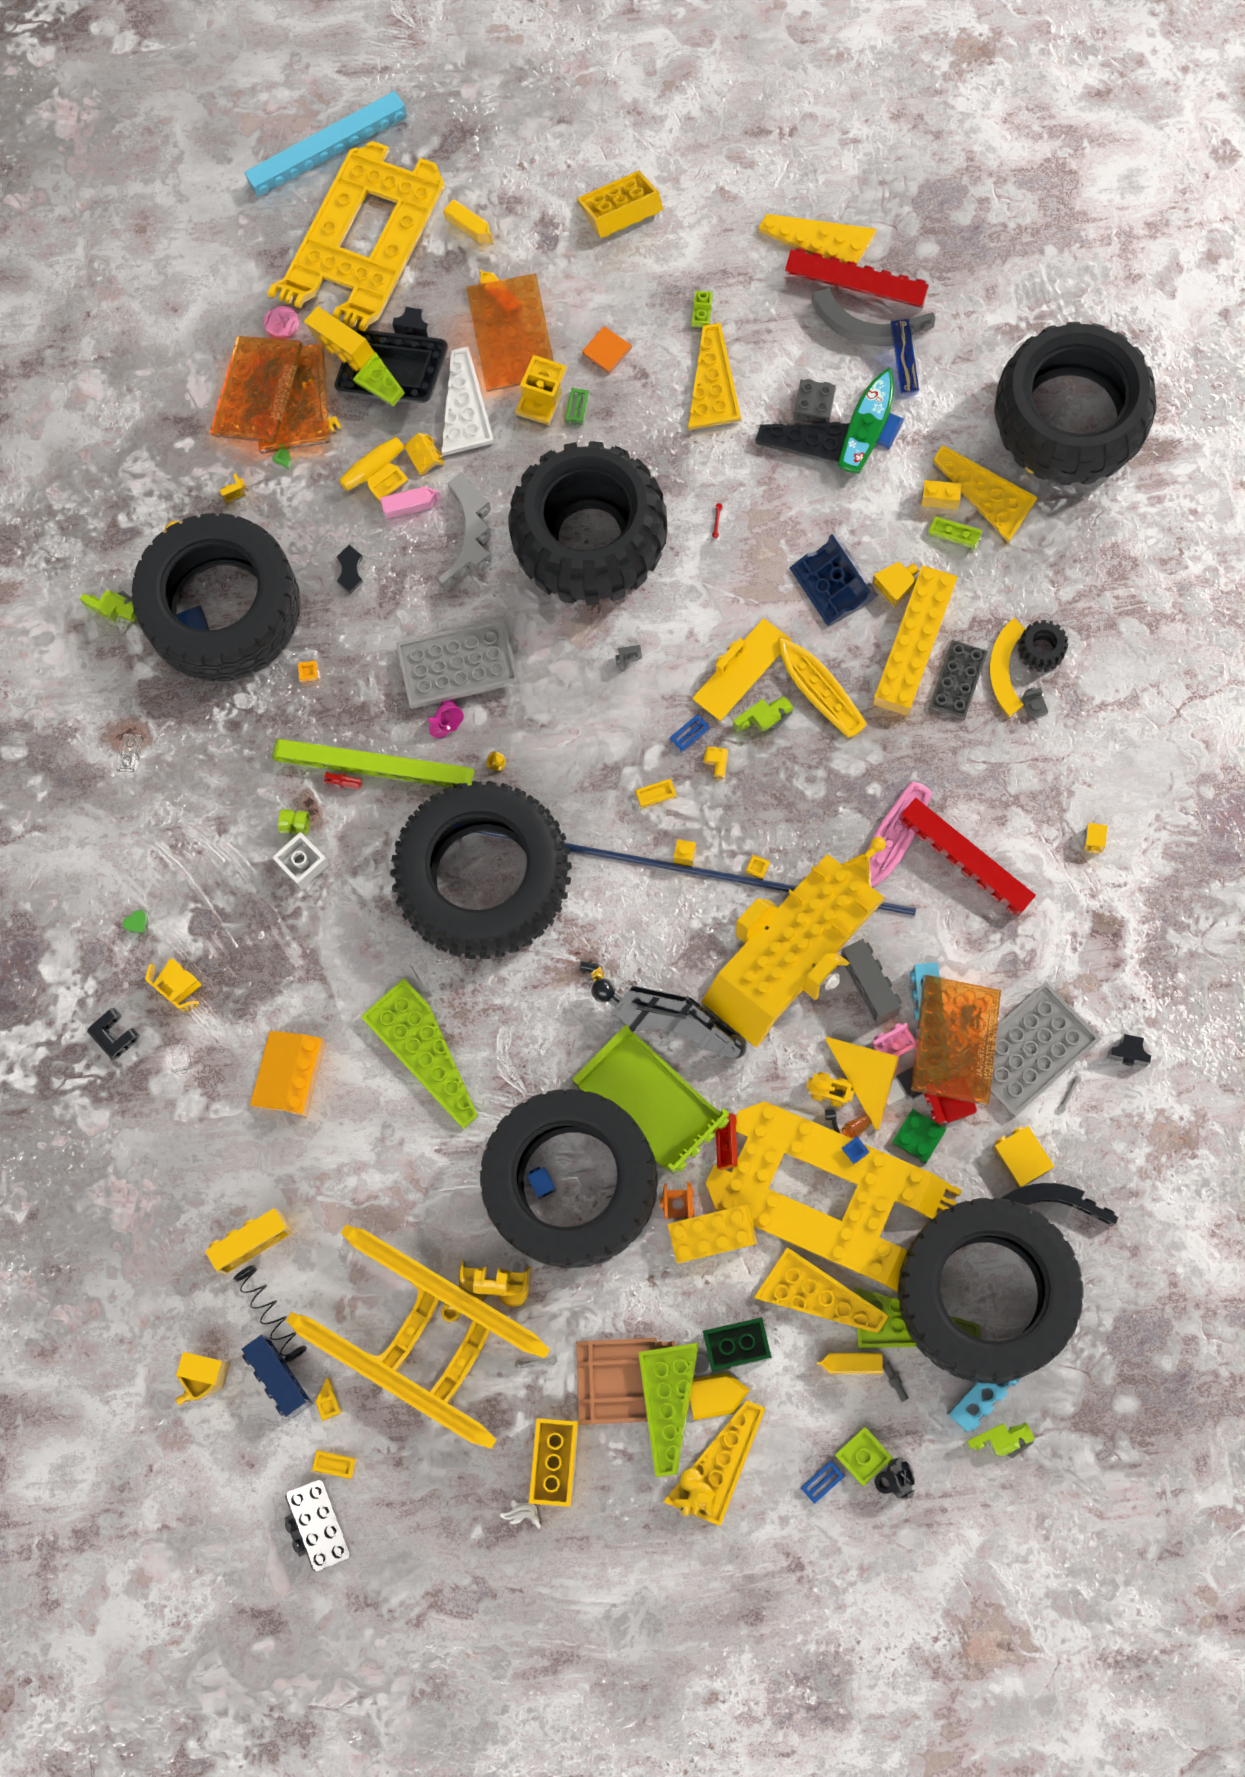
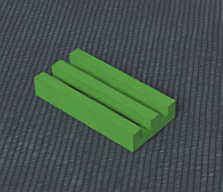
[565,388,589,425]

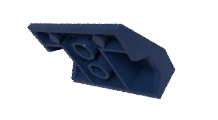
[789,534,879,627]

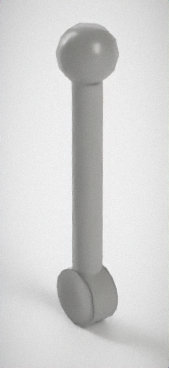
[1058,1076,1081,1113]
[515,1356,557,1369]

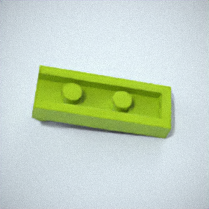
[928,516,982,549]

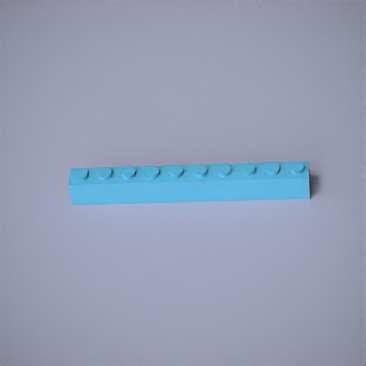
[244,91,407,197]

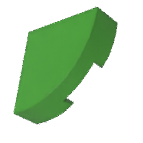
[272,445,291,469]

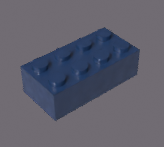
[241,1334,313,1419]

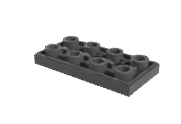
[929,640,988,720]

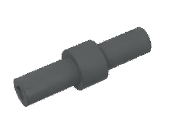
[883,1361,909,1402]

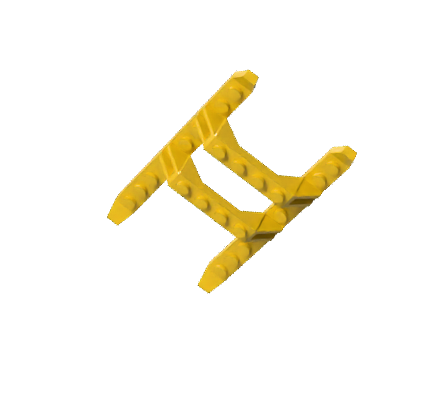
[286,1225,550,1449]

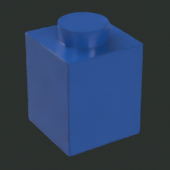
[527,1167,557,1200]

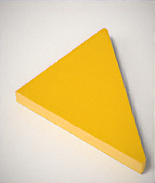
[825,1037,899,1130]

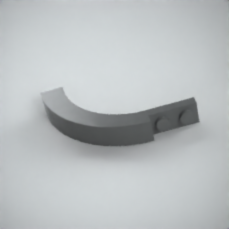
[812,288,936,346]

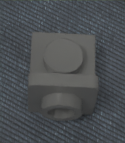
[615,645,642,672]
[1022,687,1048,719]

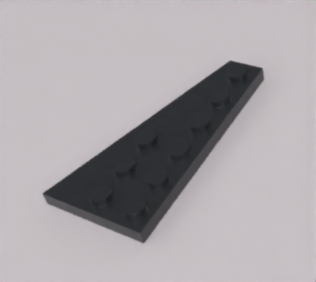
[755,422,849,465]

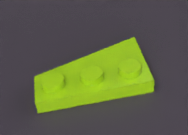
[353,352,404,407]

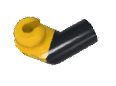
[580,961,604,982]

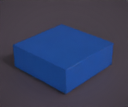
[842,1136,870,1164]

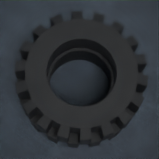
[1018,620,1068,672]

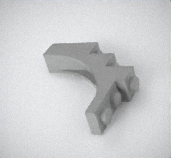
[438,472,491,591]

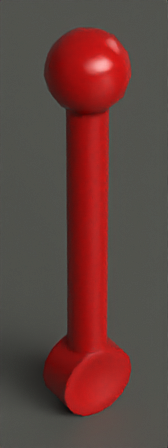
[712,503,723,538]

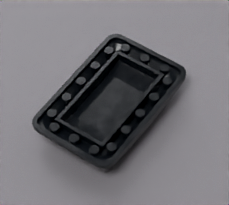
[334,330,448,403]

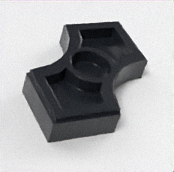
[337,544,363,594]

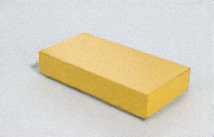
[635,778,677,809]
[311,1450,357,1479]

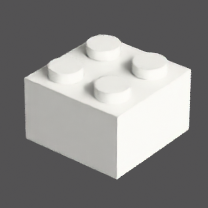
[272,832,330,890]

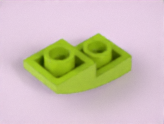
[692,291,713,328]

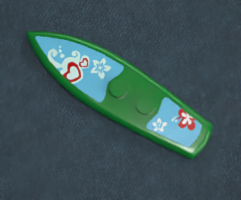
[838,367,894,474]

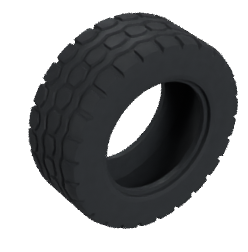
[131,513,301,681]
[480,1089,658,1268]
[898,1198,1084,1384]

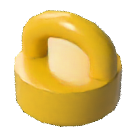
[486,751,505,772]

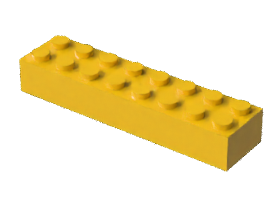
[873,565,958,716]

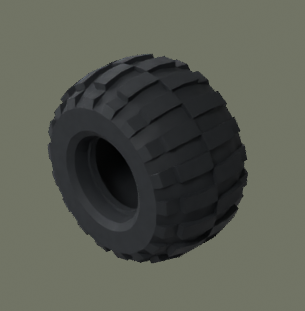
[508,441,668,606]

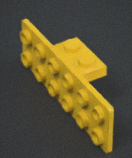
[693,618,791,721]

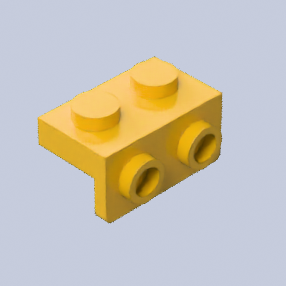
[404,432,444,475]

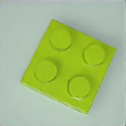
[835,1427,893,1487]

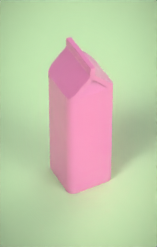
[381,486,441,519]

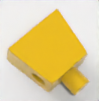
[872,562,919,607]

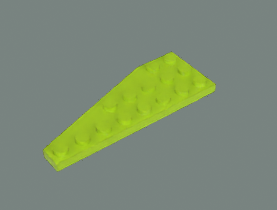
[360,978,478,1130]

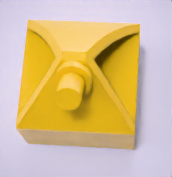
[175,1351,230,1406]

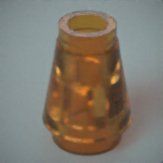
[842,1114,872,1139]

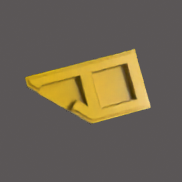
[315,1378,342,1421]

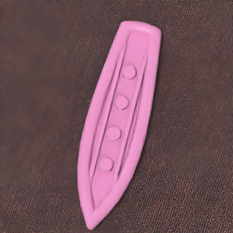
[865,781,932,888]

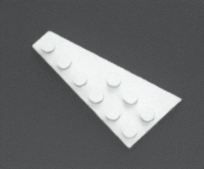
[441,346,494,456]

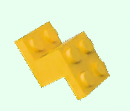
[515,355,567,426]

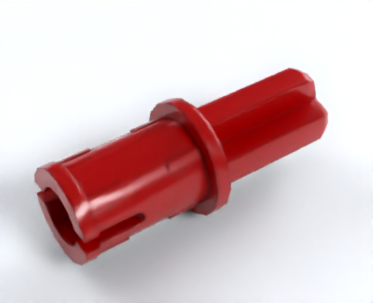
[324,772,362,790]

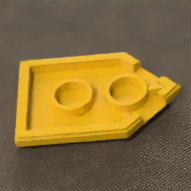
[690,1372,750,1420]

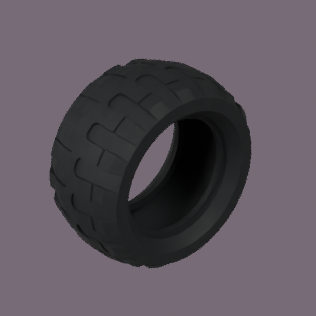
[995,322,1157,485]

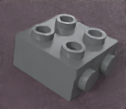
[793,379,836,423]

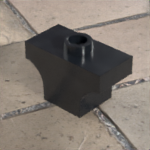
[392,307,431,337]
[1107,1034,1152,1067]

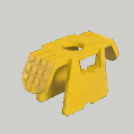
[145,958,201,1013]

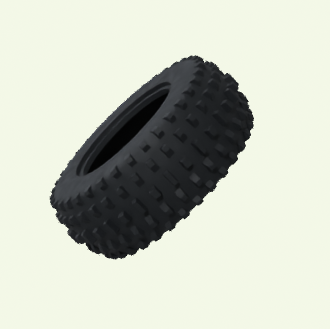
[390,781,572,959]

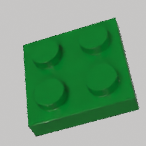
[892,1109,947,1164]

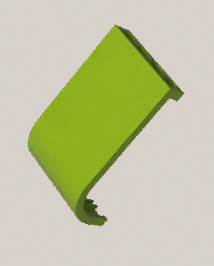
[572,1024,729,1175]

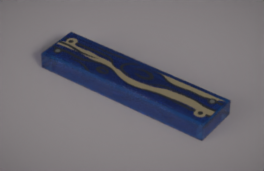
[890,318,919,394]

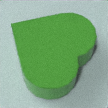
[123,910,147,934]

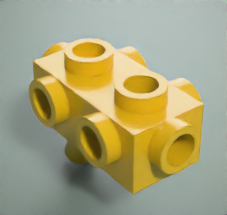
[806,1072,854,1108]

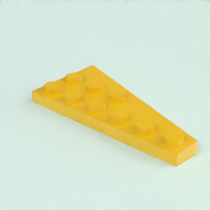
[754,1247,889,1334]

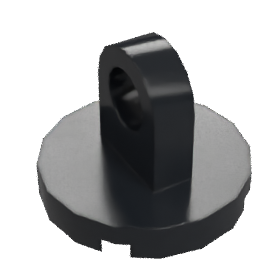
[874,1457,915,1500]

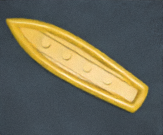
[778,638,867,738]

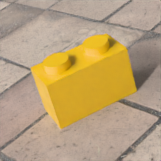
[921,480,962,510]

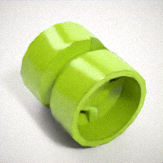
[278,809,310,836]

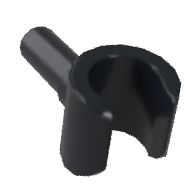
[825,1109,841,1134]

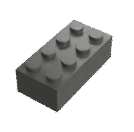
[841,939,902,1026]

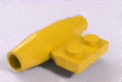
[339,437,409,503]

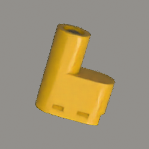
[703,747,728,779]

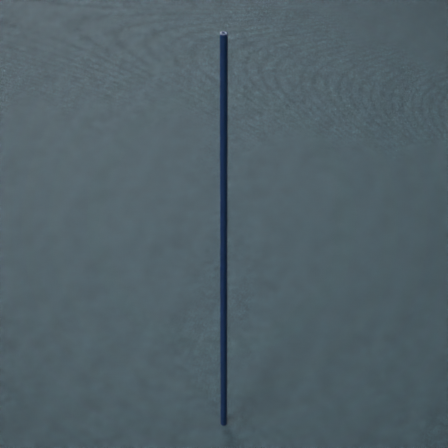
[452,824,916,916]

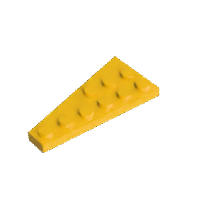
[758,214,877,265]
[688,323,741,431]
[933,445,1038,543]
[663,1400,766,1526]

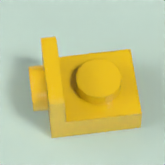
[220,473,246,504]

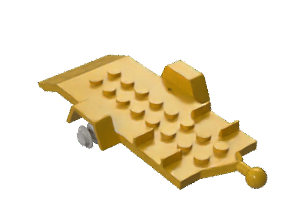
[701,837,886,1047]

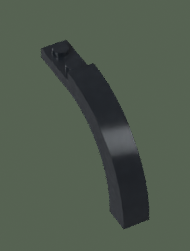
[1002,1183,1119,1226]

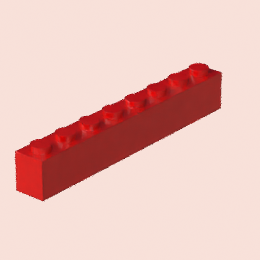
[785,248,929,309]
[899,797,1036,916]

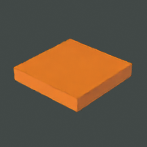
[582,326,632,374]

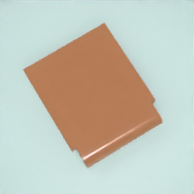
[576,1338,675,1425]

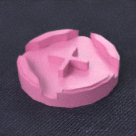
[264,305,300,340]

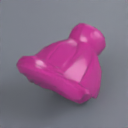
[427,700,464,738]

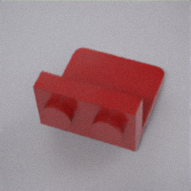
[923,1076,977,1126]

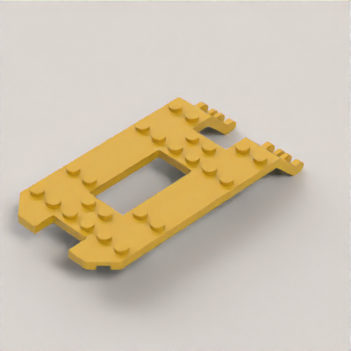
[267,141,445,332]
[706,1101,962,1293]

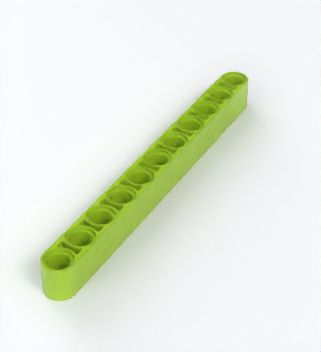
[272,739,475,788]

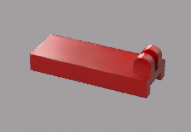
[716,1113,738,1170]

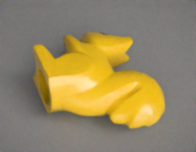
[674,1468,716,1516]

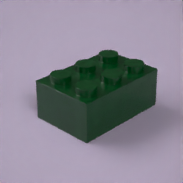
[703,1317,772,1373]

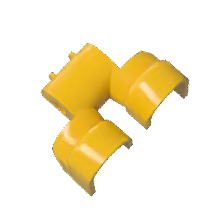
[458,1260,532,1308]

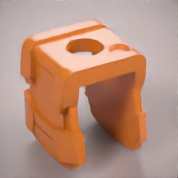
[659,1182,695,1219]

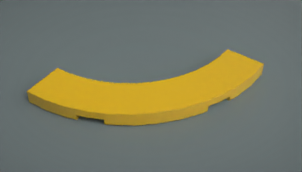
[989,618,1026,718]

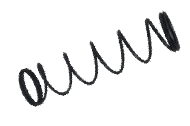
[233,1265,307,1362]

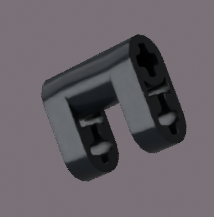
[87,1008,140,1060]

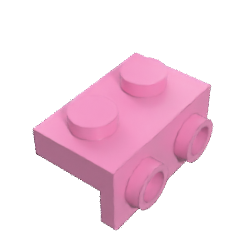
[871,1023,918,1057]

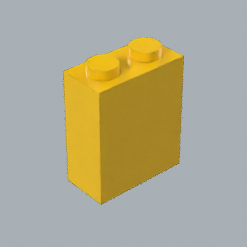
[993,1126,1055,1189]

